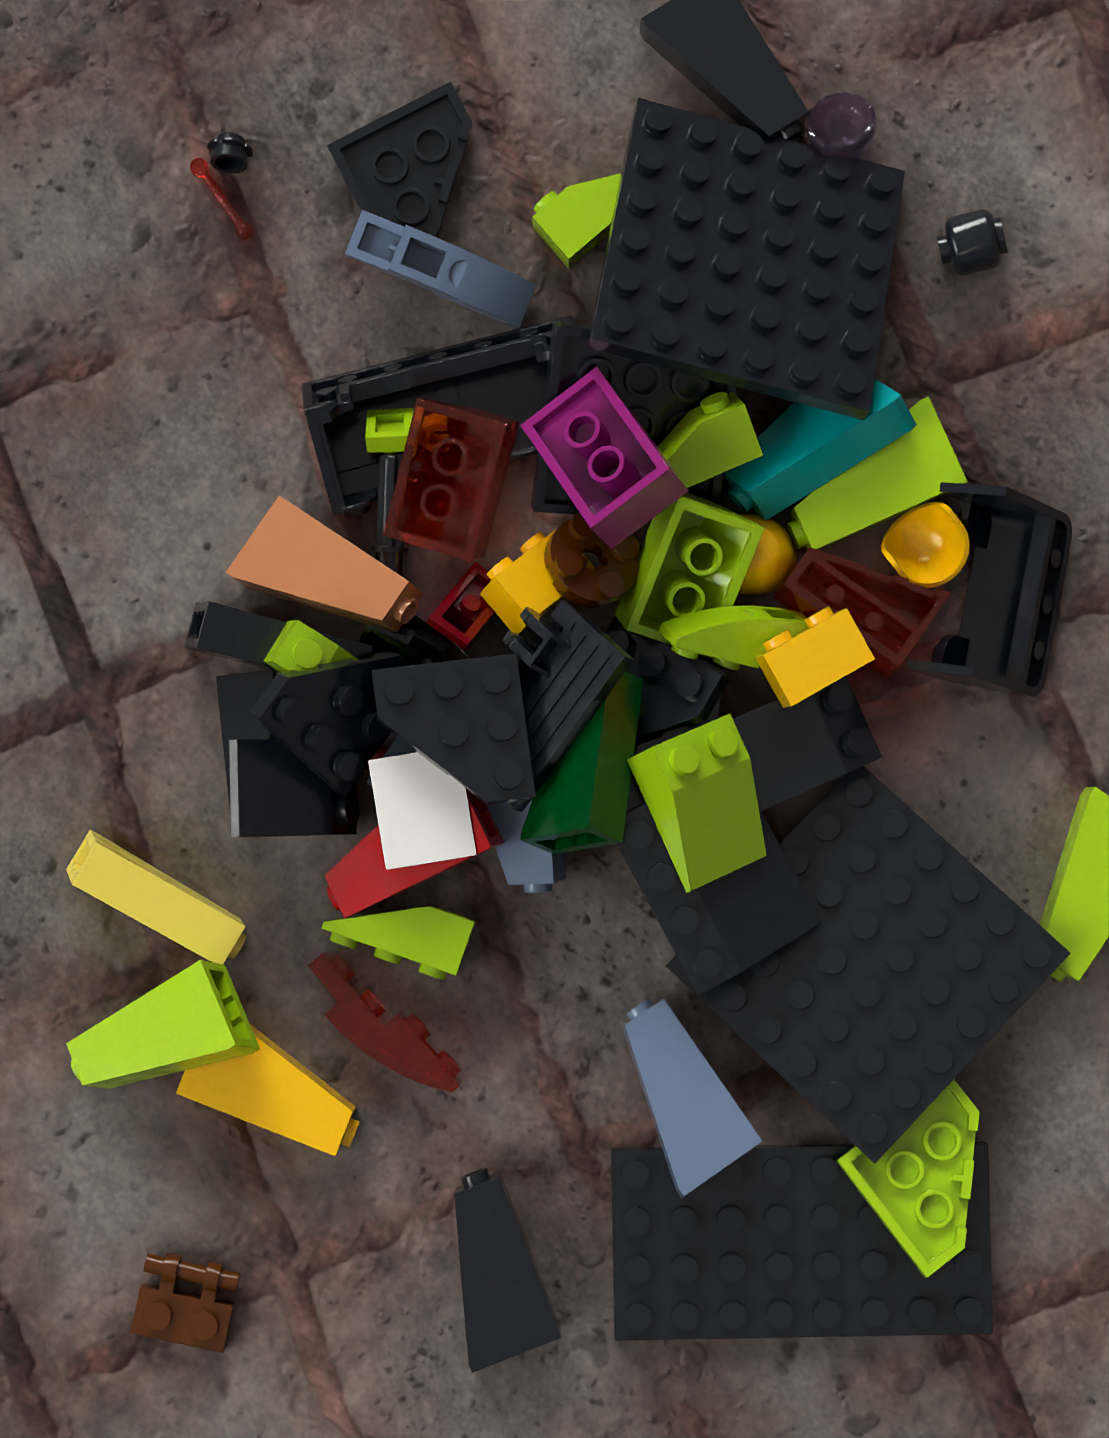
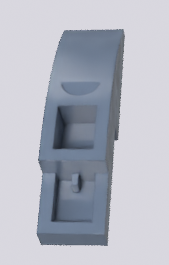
[345,210,536,329]

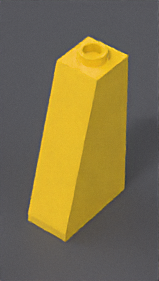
[176,1024,360,1156]

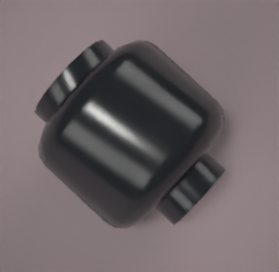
[937,209,1008,275]

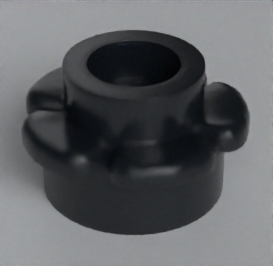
[207,132,253,173]

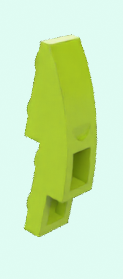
[658,605,808,670]

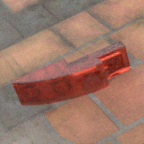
[308,951,462,1092]

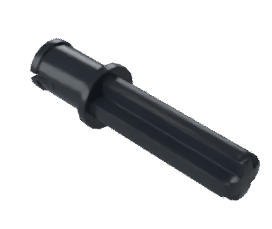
[371,454,409,577]

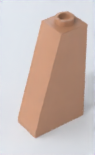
[225,495,423,633]

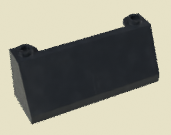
[302,315,575,516]

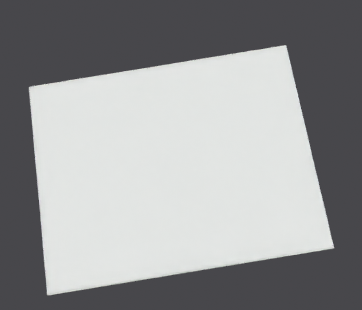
[368,752,477,870]

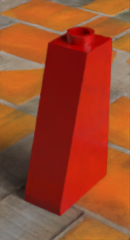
[324,788,505,918]

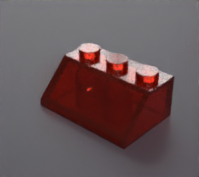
[383,398,520,562]

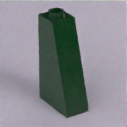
[520,671,643,855]

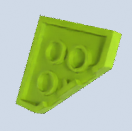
[836,1079,980,1278]

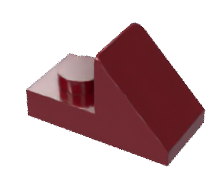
[426,562,495,650]

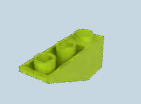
[321,905,476,980]

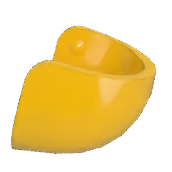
[881,502,970,588]
[738,514,797,595]

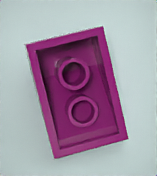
[521,367,689,549]

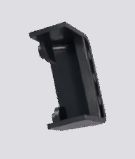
[906,482,1072,697]

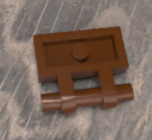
[130,1253,241,1353]

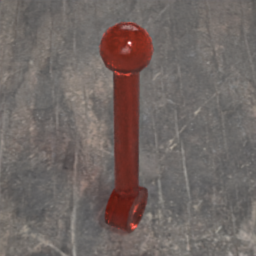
[190,158,253,240]

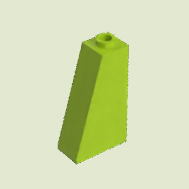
[787,396,968,556]
[1039,786,1109,982]
[66,960,260,1089]

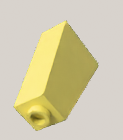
[66,830,246,965]

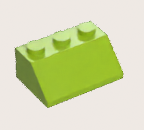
[615,493,764,658]

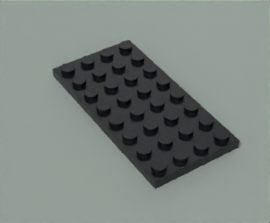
[611,1141,993,1341]

